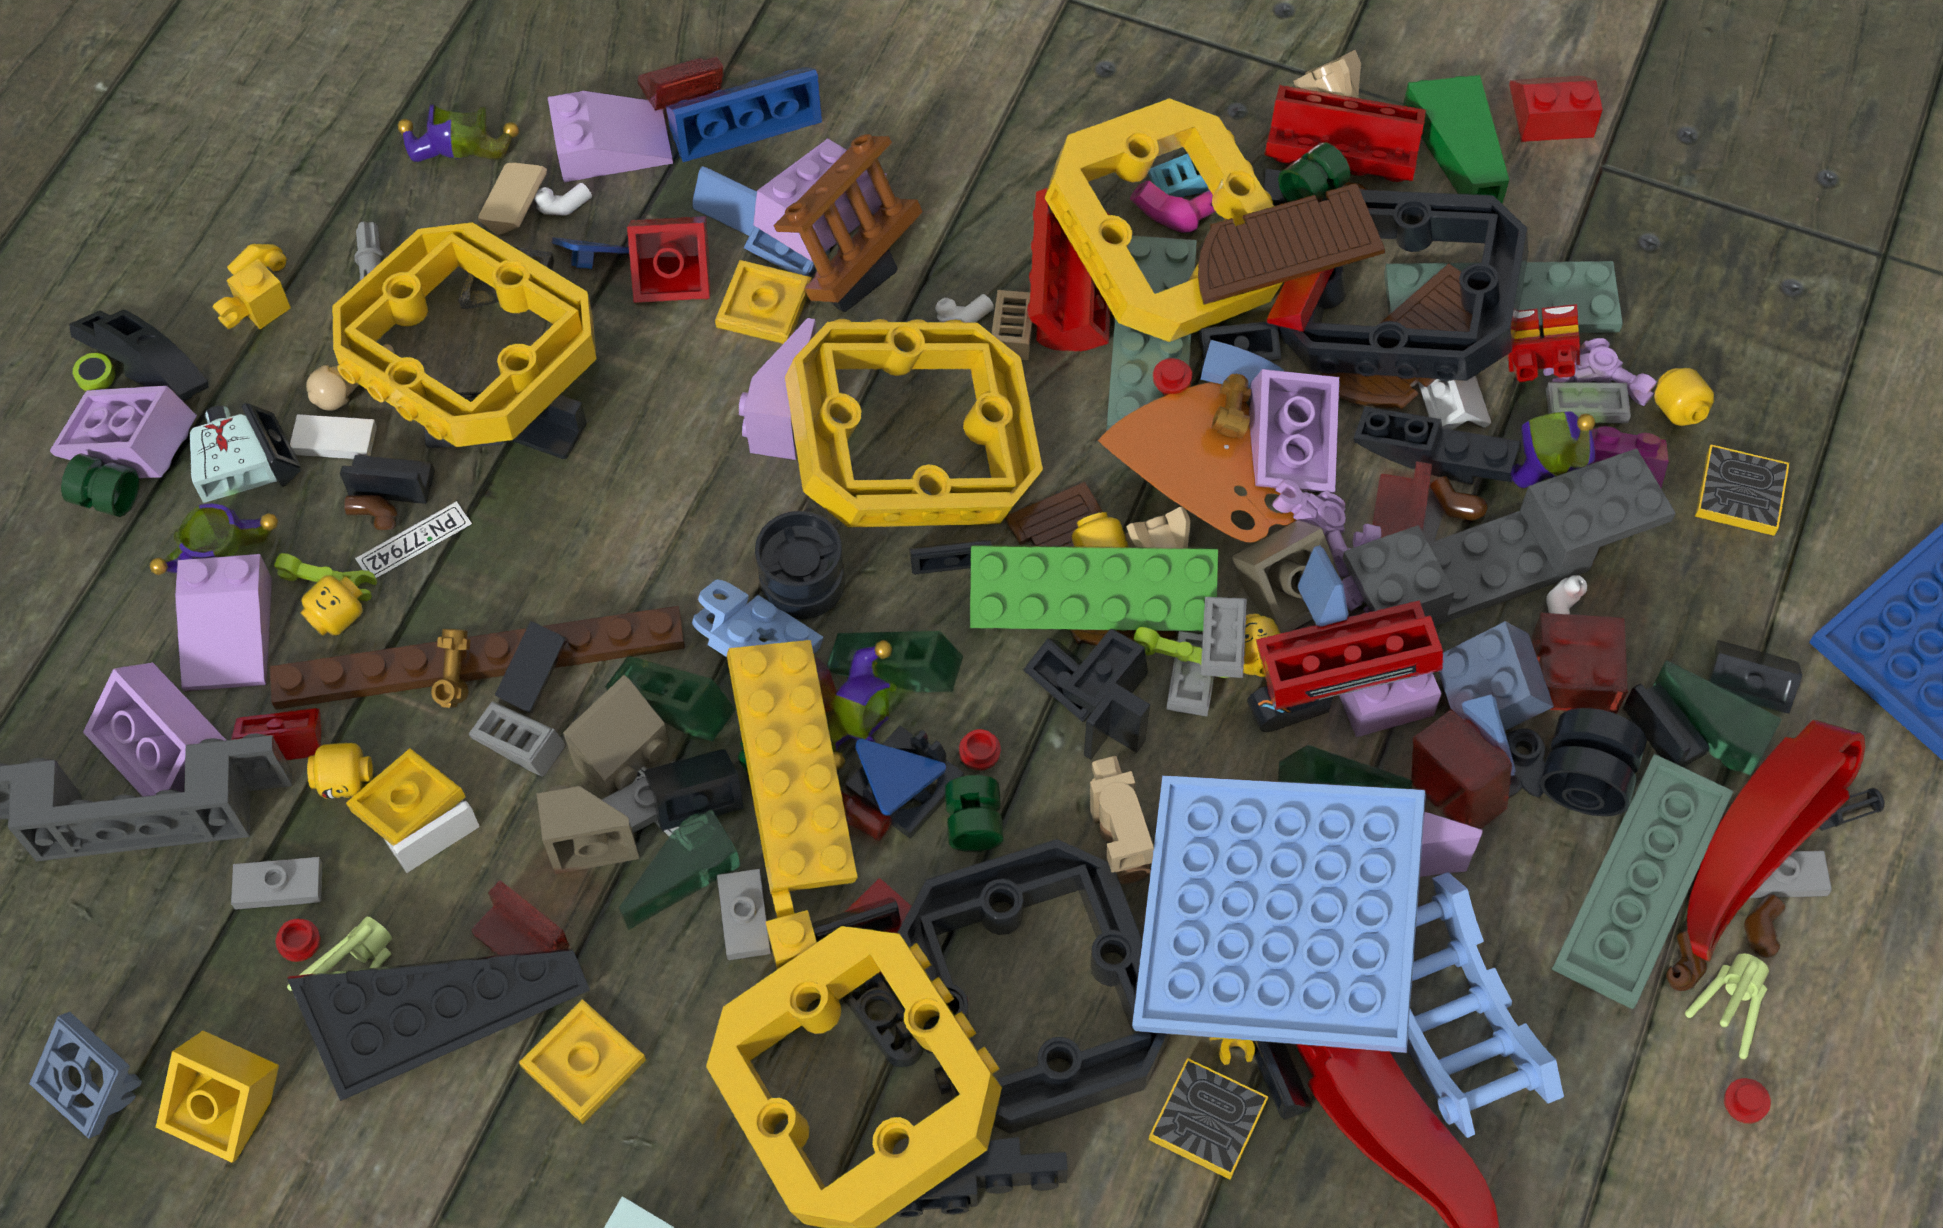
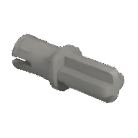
[354,221,385,281]

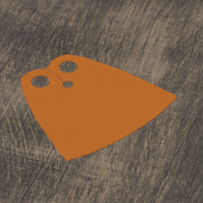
[1098,382,1297,543]

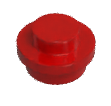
[1153,358,1192,395]
[959,729,1001,770]
[276,919,321,962]
[1724,1078,1771,1124]

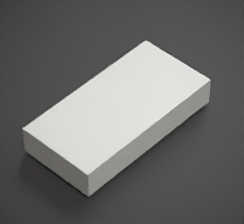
[290,415,377,459]

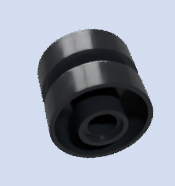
[755,511,845,619]
[1540,708,1647,816]

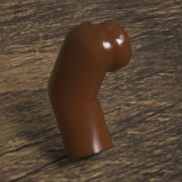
[345,495,398,530]

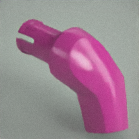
[1130,181,1216,233]

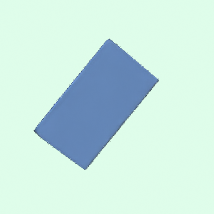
[693,166,757,236]
[744,226,830,277]
[1298,545,1348,626]
[1462,694,1516,777]

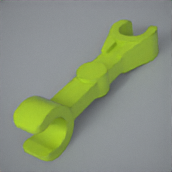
[274,553,377,601]
[1134,627,1229,678]

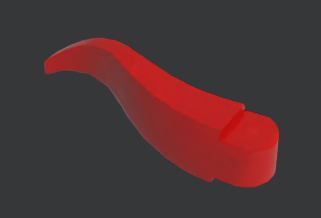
[1687,720,1865,961]
[1296,1044,1499,1228]

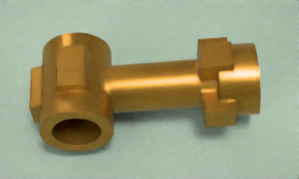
[1211,374,1251,439]
[431,629,471,708]

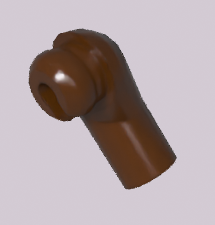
[1430,476,1488,520]
[1744,894,1785,958]
[1666,931,1707,991]

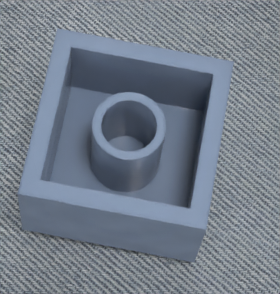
[1438,621,1554,737]

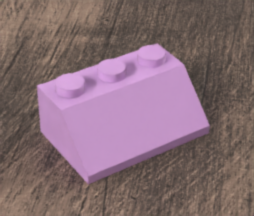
[83,662,226,797]

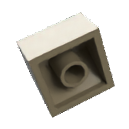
[1232,520,1342,633]
[563,675,669,796]
[536,785,640,874]

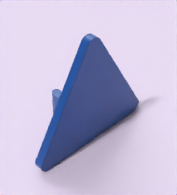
[552,237,629,269]
[855,739,946,815]

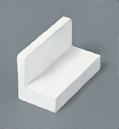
[1418,376,1491,430]
[384,800,480,873]

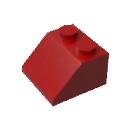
[1509,76,1603,142]
[627,216,710,303]

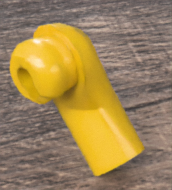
[227,244,287,275]

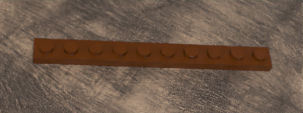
[270,606,685,710]

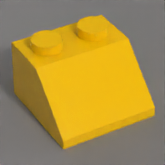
[156,1031,279,1163]

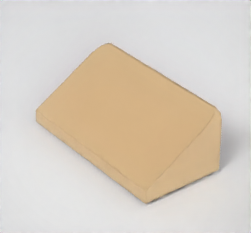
[478,163,547,236]

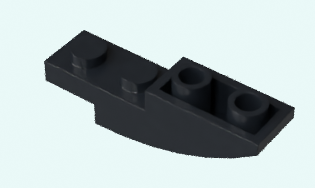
[69,309,209,401]
[1354,407,1521,485]
[896,1137,1068,1218]

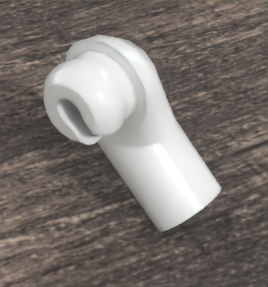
[534,183,592,215]
[935,294,994,323]
[1546,575,1587,633]

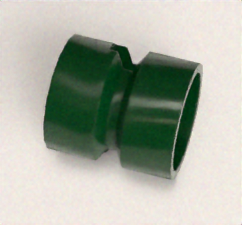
[1278,142,1350,203]
[61,453,139,517]
[945,775,1003,852]

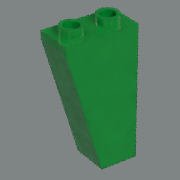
[1403,75,1509,203]

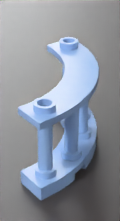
[1407,872,1564,1138]

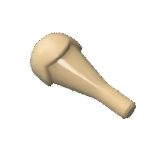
[306,344,395,411]

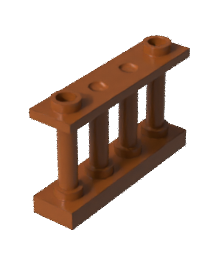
[773,134,923,303]

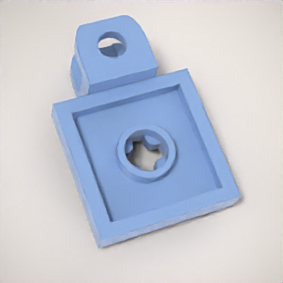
[692,579,823,657]

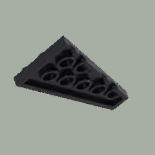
[287,948,590,1101]

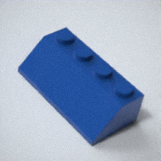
[666,67,822,162]

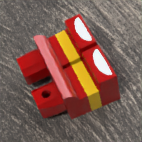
[1507,304,1580,382]

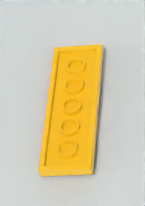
[727,640,858,894]

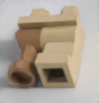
[1090,756,1154,884]

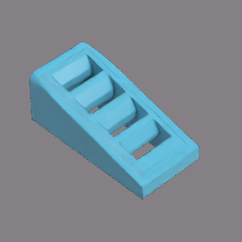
[1148,154,1209,197]

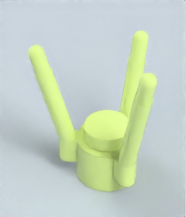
[287,916,392,991]
[1685,954,1769,1059]

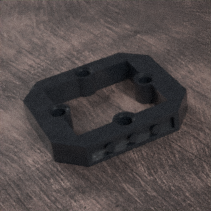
[1278,190,1529,381]
[898,839,1171,1134]

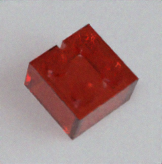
[1532,613,1628,714]
[1411,709,1512,829]

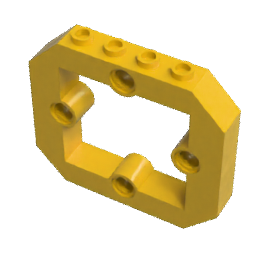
[1045,98,1282,342]
[332,222,597,447]
[785,319,1043,527]
[706,926,1002,1228]

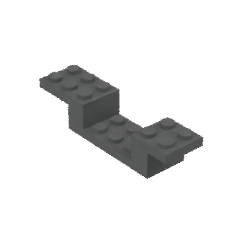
[1342,448,1676,626]
[0,733,292,862]

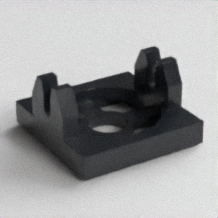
[846,725,964,839]

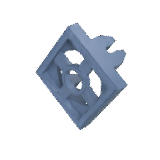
[29,1012,142,1139]

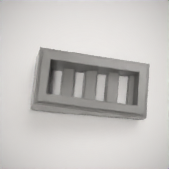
[469,701,565,777]

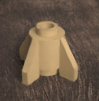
[1293,50,1361,98]
[1125,507,1191,548]

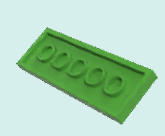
[970,545,1218,631]

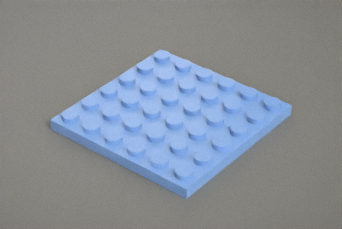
[1132,776,1426,1053]

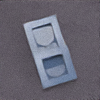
[1201,340,1284,400]

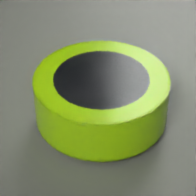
[73,353,116,391]

